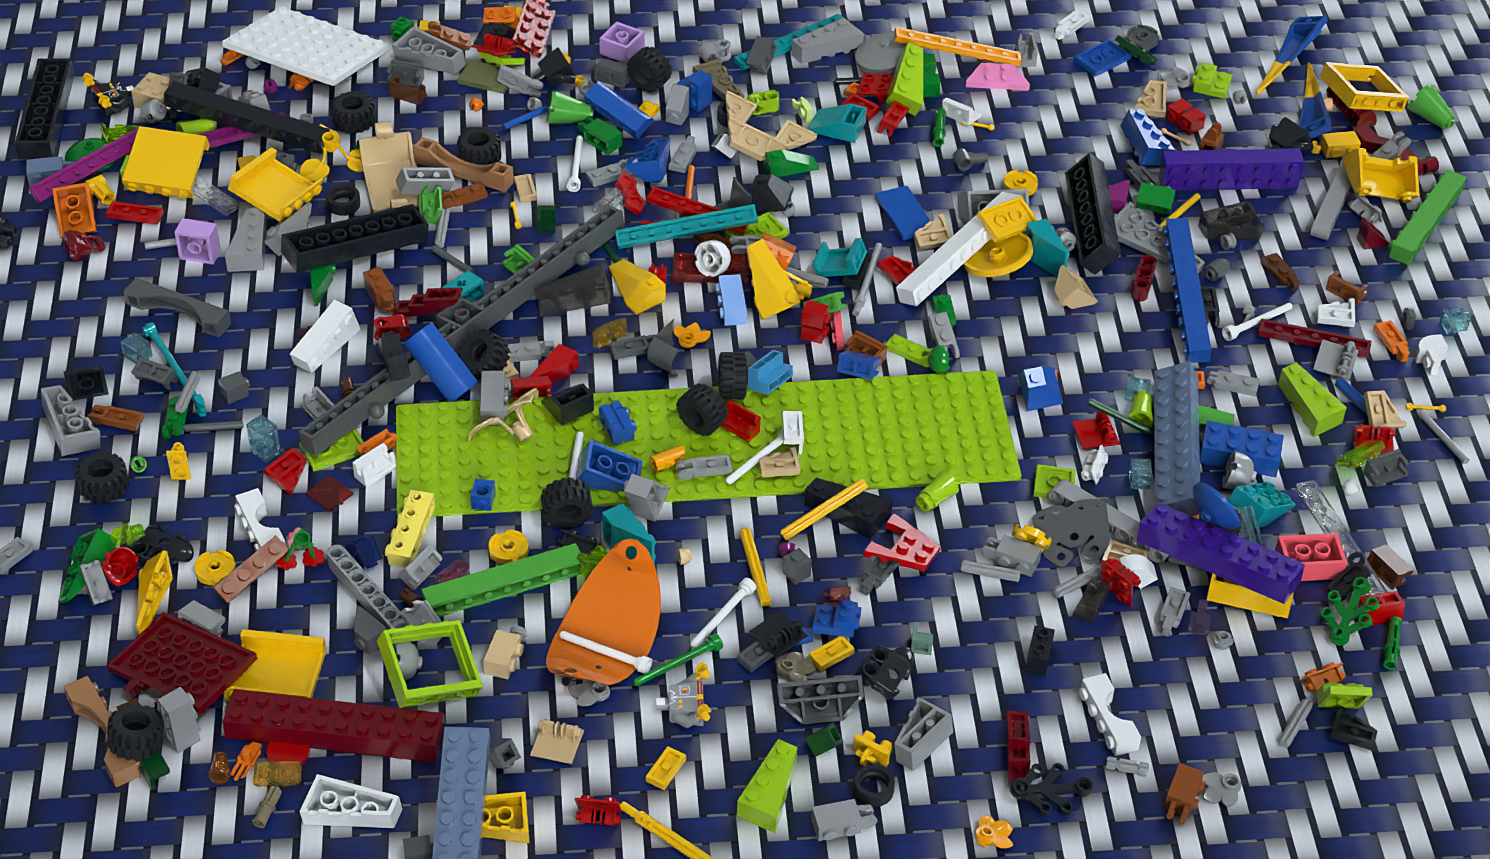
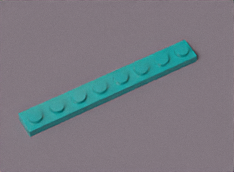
[734,13,844,71]
[615,204,758,249]

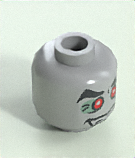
[140,99,166,124]
[1055,227,1076,252]

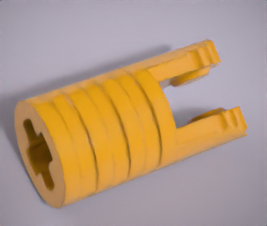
[649,446,685,472]

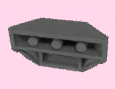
[777,675,864,725]

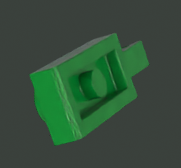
[932,295,956,329]

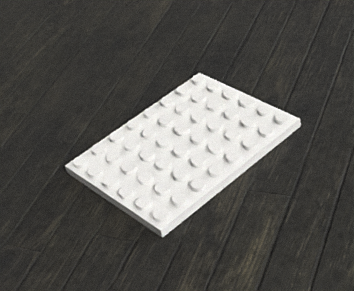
[223,7,389,86]

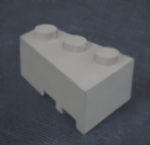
[623,474,670,522]
[894,697,953,771]

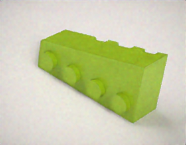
[886,42,923,116]
[737,739,797,834]

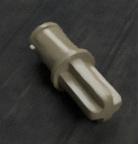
[252,786,282,828]

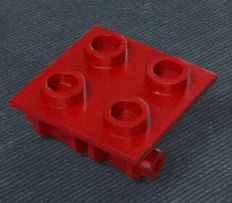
[471,33,516,57]
[856,73,894,103]
[1072,411,1120,450]
[1354,424,1395,458]
[1101,557,1141,607]
[575,795,622,826]

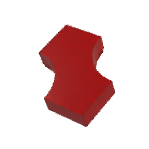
[615,172,646,216]

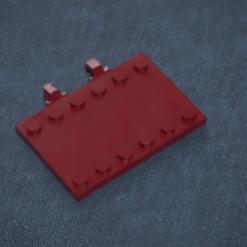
[106,612,258,714]

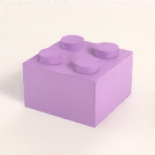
[599,22,645,64]
[175,218,221,265]

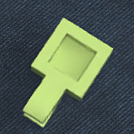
[792,97,813,124]

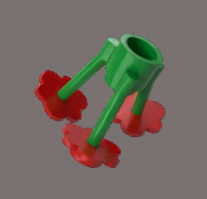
[275,527,325,570]

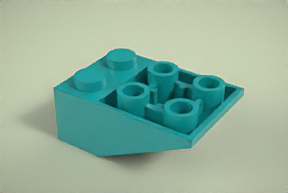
[808,104,867,143]
[1026,219,1069,277]
[1228,482,1296,528]
[602,503,656,565]

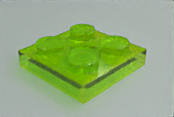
[1335,441,1386,468]

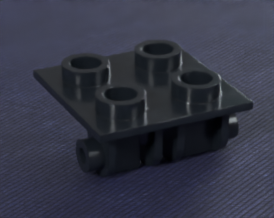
[749,610,808,657]

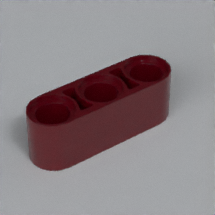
[1132,255,1157,302]

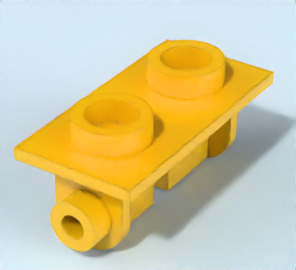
[166,442,191,480]

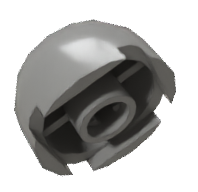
[1222,451,1257,490]
[388,642,422,681]

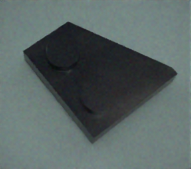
[1330,705,1378,751]

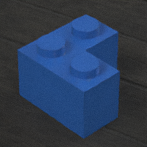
[676,70,712,112]

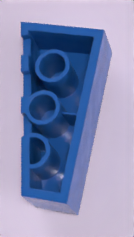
[1120,109,1175,166]

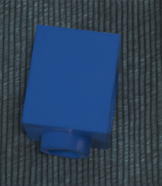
[471,478,496,511]

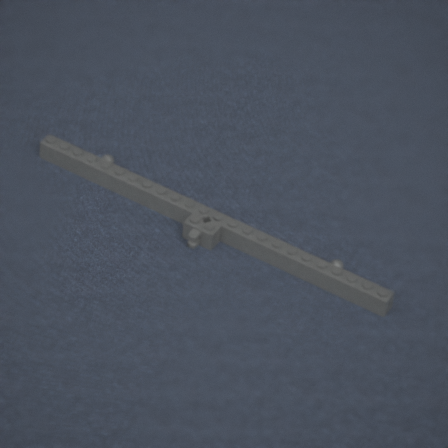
[299,205,624,456]

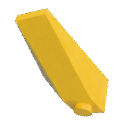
[747,239,800,320]
[609,259,666,315]
[136,551,173,635]

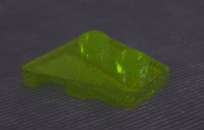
[100,124,138,142]

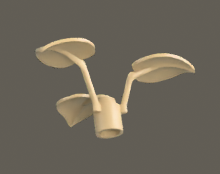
[467,388,539,442]

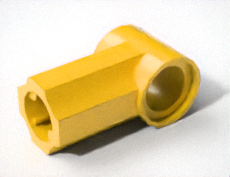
[84,174,116,205]

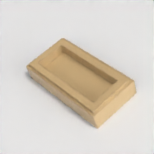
[513,174,537,203]

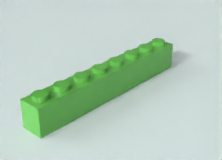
[1389,170,1467,265]
[421,543,585,617]

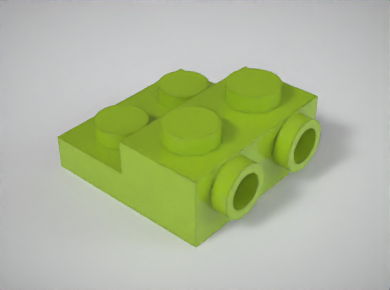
[1191,62,1233,99]
[1317,682,1373,709]

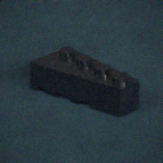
[804,477,893,539]

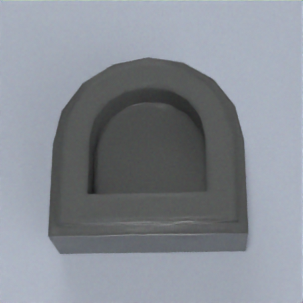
[1402,307,1416,330]

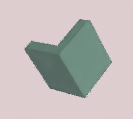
[911,622,933,655]

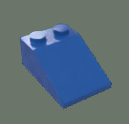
[576,440,643,492]

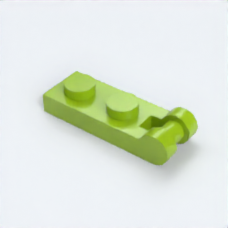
[885,334,933,368]

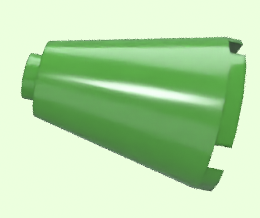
[1408,84,1455,129]
[547,90,594,124]

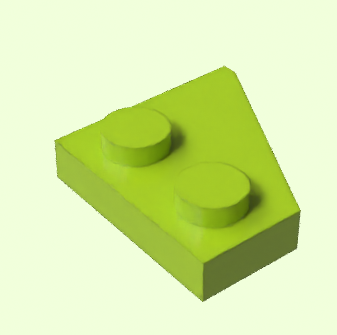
[479,52,525,67]

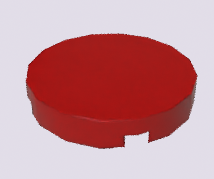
[266,741,310,770]

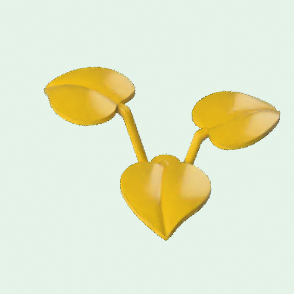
[300,124,363,182]

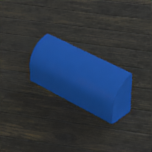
[584,82,654,139]
[404,322,478,402]

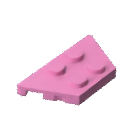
[966,62,1030,90]

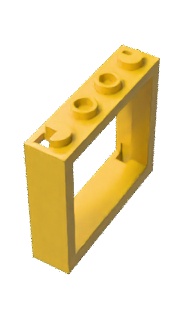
[1319,62,1409,112]

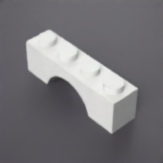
[234,488,286,551]
[1079,673,1141,756]

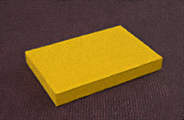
[977,196,1038,243]

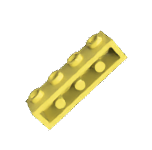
[385,490,436,568]

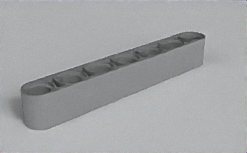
[1310,161,1352,240]
[1048,480,1169,563]
[327,545,412,643]

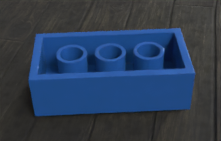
[1200,421,1284,478]

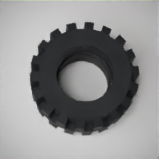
[626,46,672,93]
[331,91,375,134]
[457,127,502,165]
[458,329,510,379]
[718,352,747,400]
[676,383,728,436]
[75,452,129,504]
[541,477,593,529]
[107,704,164,761]

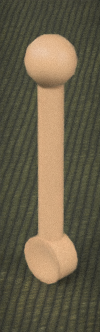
[1160,128,1192,146]

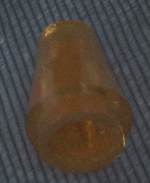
[209,752,231,784]

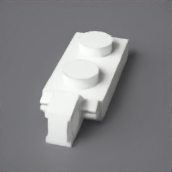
[1054,10,1090,40]

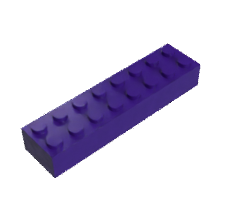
[1159,148,1304,191]
[1136,502,1305,604]

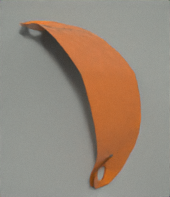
[546,538,661,685]

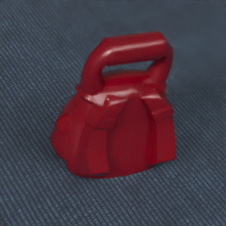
[63,230,106,262]

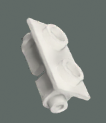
[1081,445,1108,485]

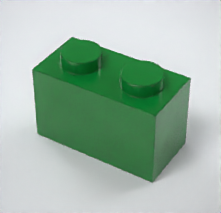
[1136,182,1176,215]

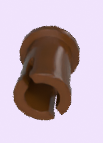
[341,377,356,398]
[399,588,423,608]

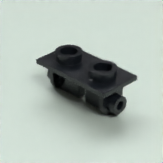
[558,529,601,559]

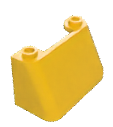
[1342,148,1420,203]

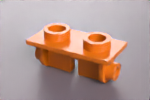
[483,7,518,23]
[288,73,315,91]
[356,428,397,457]
[1299,662,1345,692]

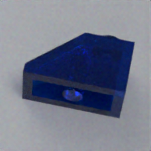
[345,536,383,569]

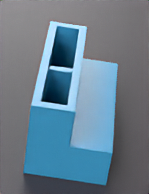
[748,350,793,395]

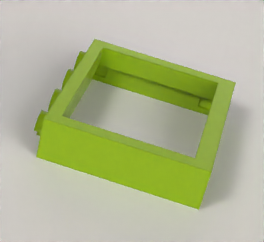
[377,620,483,708]

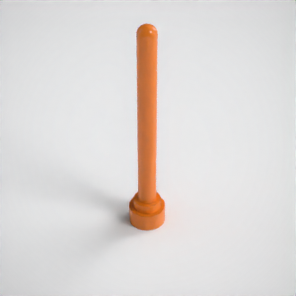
[679,165,695,218]

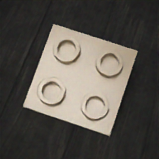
[530,719,584,764]

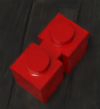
[1166,98,1206,136]
[801,300,831,344]

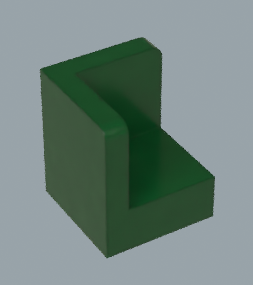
[537,205,556,233]
[805,723,843,756]
[139,752,170,791]

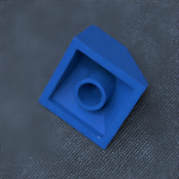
[1018,366,1063,411]

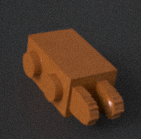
[1199,122,1225,150]
[363,267,395,313]
[1164,763,1206,824]

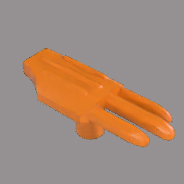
[220,50,244,66]
[231,741,262,781]

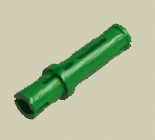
[933,108,946,147]
[1383,616,1402,670]

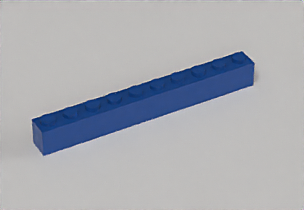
[1162,218,1212,363]

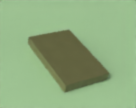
[458,60,516,94]

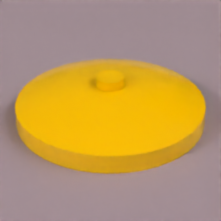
[963,233,1033,277]

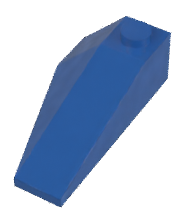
[625,137,671,183]

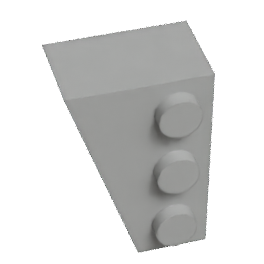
[157,687,201,753]

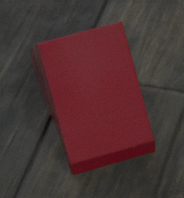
[1357,217,1389,250]

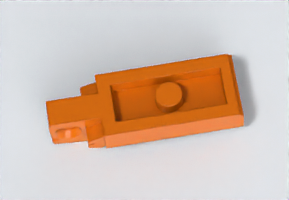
[1373,320,1410,362]

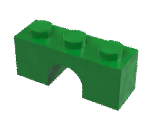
[923,54,940,97]

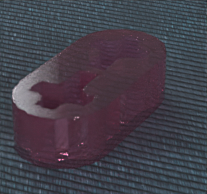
[436,560,469,584]

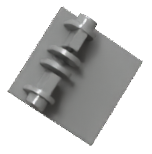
[1313,340,1359,380]

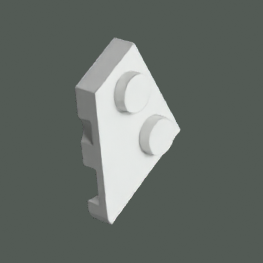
[1317,298,1355,327]

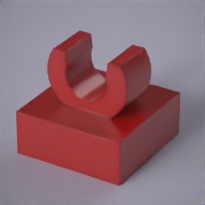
[649,264,667,284]

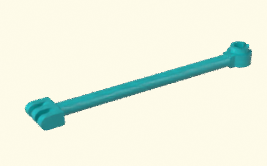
[142,322,207,417]

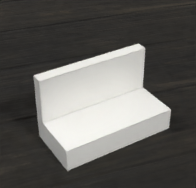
[942,98,982,125]
[782,411,804,455]

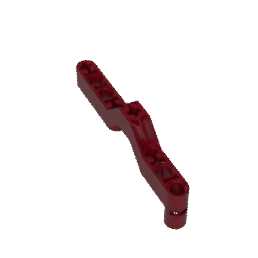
[1326,87,1439,176]

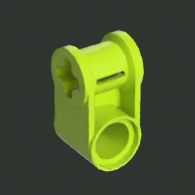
[747,90,779,115]

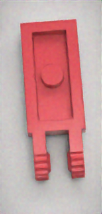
[830,310,844,351]

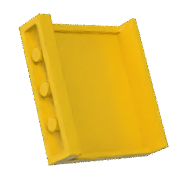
[122,126,210,199]
[228,147,323,222]
[224,629,326,701]

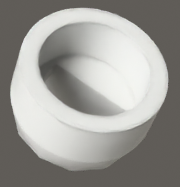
[1342,478,1360,495]

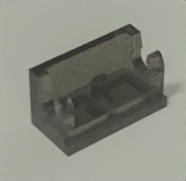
[1072,579,1110,624]

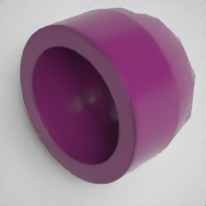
[263,79,277,93]
[779,543,795,557]

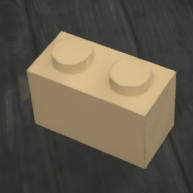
[483,630,524,679]

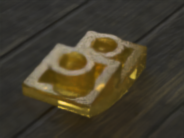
[592,318,627,348]
[253,761,302,787]

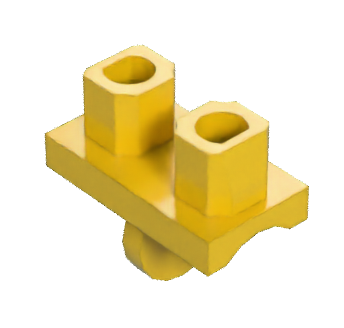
[853,730,893,768]

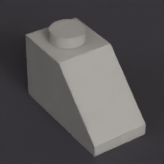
[666,83,689,125]

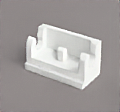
[352,443,397,487]

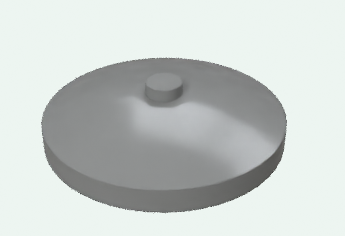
[855,31,906,74]

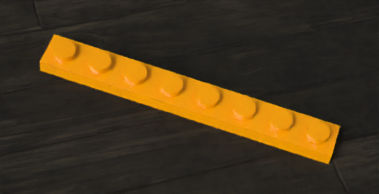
[894,27,1022,66]

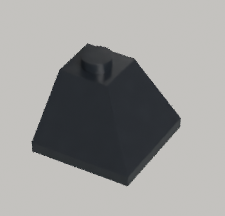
[473,23,515,45]
[751,174,794,213]
[64,365,109,401]

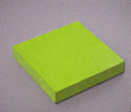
[1033,464,1076,499]

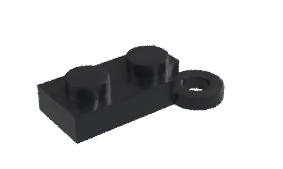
[1326,552,1372,601]

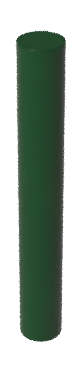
[601,241,621,263]

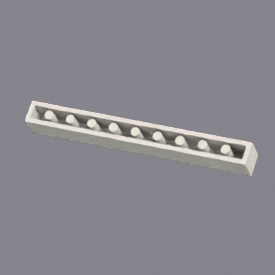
[896,192,1019,306]

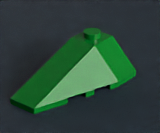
[58,528,118,604]

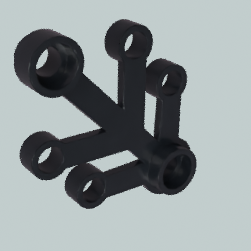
[1009,763,1093,817]

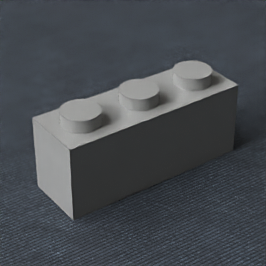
[395,167,455,194]
[480,371,509,425]

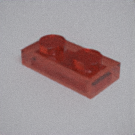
[824,586,851,600]

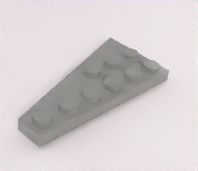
[1114,202,1205,273]

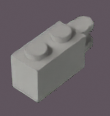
[981,534,1042,577]
[811,799,878,841]

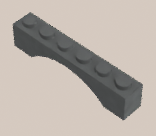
[124,278,231,338]

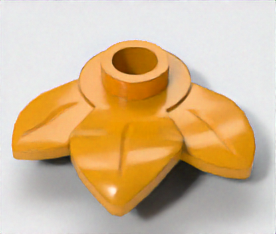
[674,322,711,348]
[975,815,1013,848]

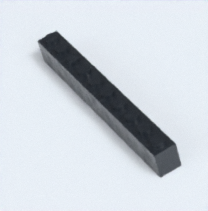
[164,81,330,154]

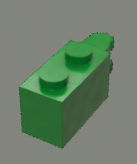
[577,117,622,155]

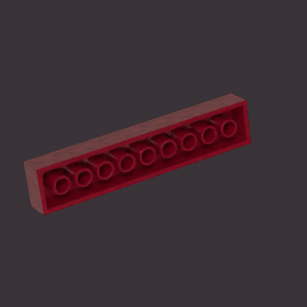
[222,689,445,763]

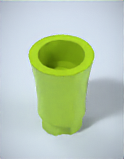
[176,118,216,135]
[1128,390,1154,431]
[915,471,959,512]

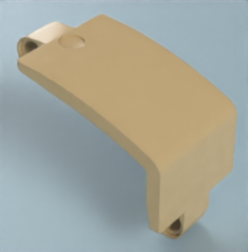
[359,121,419,213]

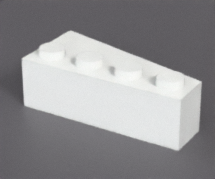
[290,300,361,373]
[300,774,402,828]

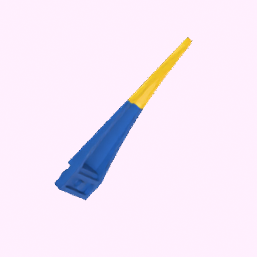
[1256,16,1328,95]
[1298,63,1332,140]

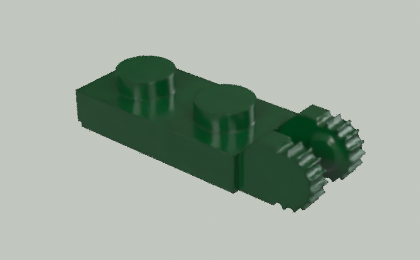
[1115,35,1157,65]

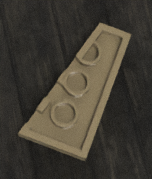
[692,58,745,100]

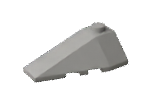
[957,189,1029,223]

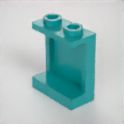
[812,238,867,277]

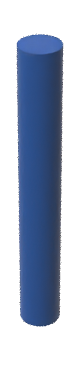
[502,106,548,130]

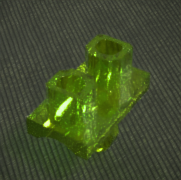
[111,523,145,545]
[577,545,608,577]

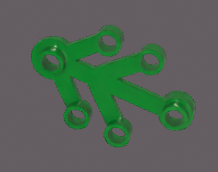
[1320,577,1380,646]

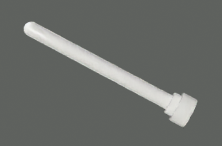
[566,135,583,192]
[1222,303,1293,341]
[726,429,784,484]
[569,431,584,480]
[690,578,757,648]
[559,631,652,674]

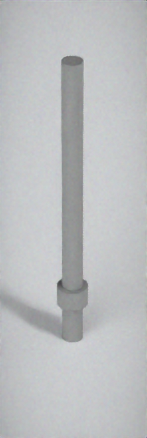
[852,243,882,316]

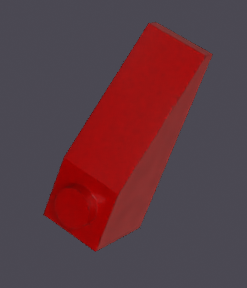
[529,344,579,383]

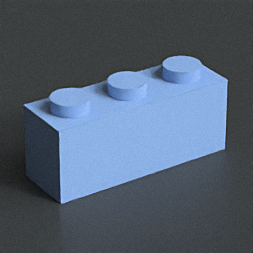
[715,274,747,326]

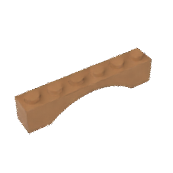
[413,137,514,192]
[64,676,140,787]

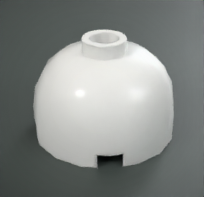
[695,240,731,277]

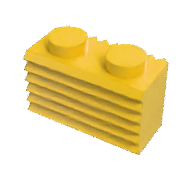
[1319,131,1361,158]

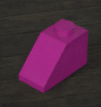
[1109,180,1130,214]

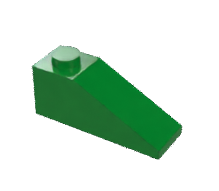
[765,149,819,177]
[310,264,336,306]

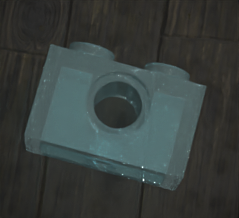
[246,414,281,463]

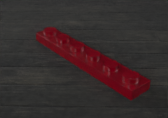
[1258,319,1372,358]

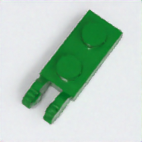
[162,396,189,440]

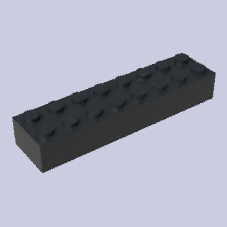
[15,58,75,159]
[1065,152,1121,275]
[281,204,429,273]

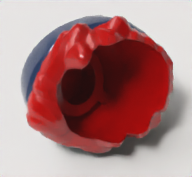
[101,546,139,587]

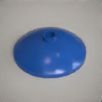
[1193,482,1241,530]

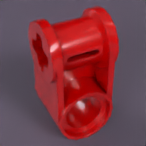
[374,314,411,340]

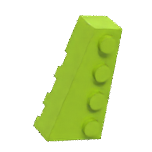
[1278,362,1347,437]

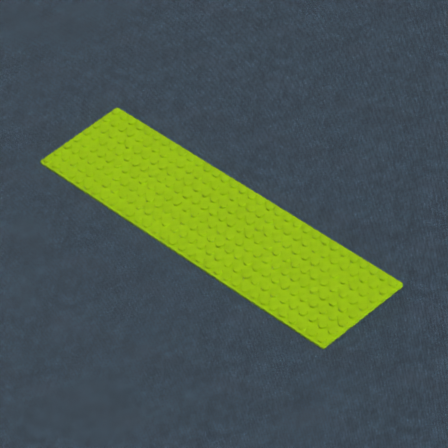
[396,370,1022,517]

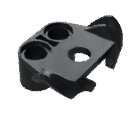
[131,524,194,566]
[855,646,913,700]

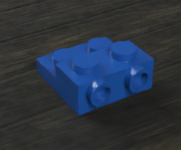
[812,600,862,638]

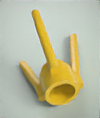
[783,270,813,301]

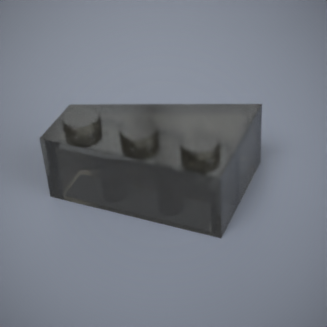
[1198,200,1265,240]

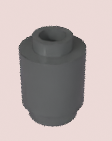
[1204,258,1230,281]

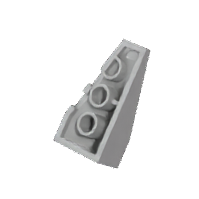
[264,202,312,256]

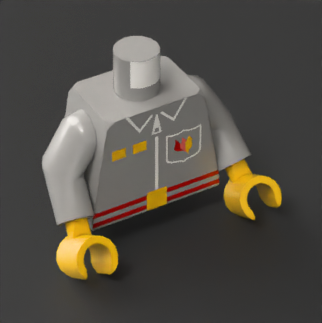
[656,663,711,728]

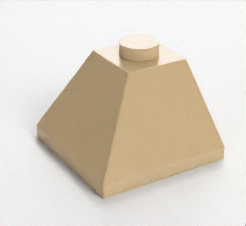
[1054,265,1098,309]

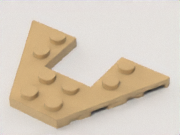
[725,90,818,161]

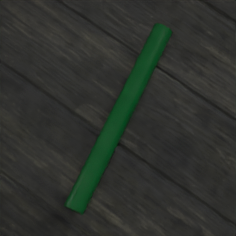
[1087,398,1155,438]

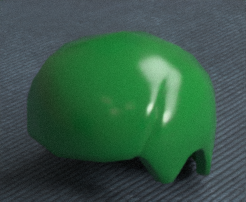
[928,345,950,373]

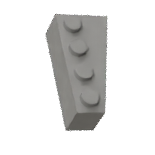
[792,18,864,64]
[392,26,466,75]
[225,207,267,272]
[41,385,101,456]

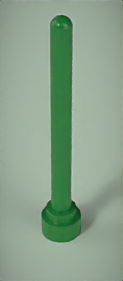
[633,633,723,686]

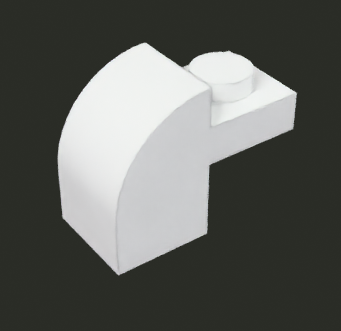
[1415,334,1448,375]
[1120,554,1158,589]

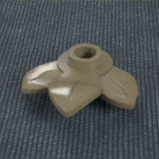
[776,652,817,682]

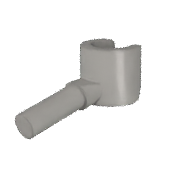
[1243,304,1255,323]

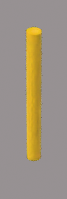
[1159,193,1201,228]

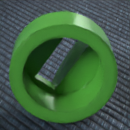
[130,456,147,472]

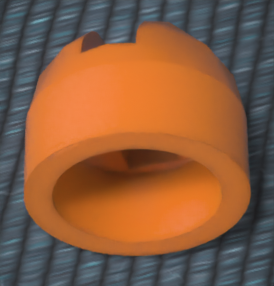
[469,97,484,112]

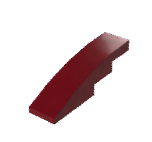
[393,287,463,317]
[1006,711,1031,788]

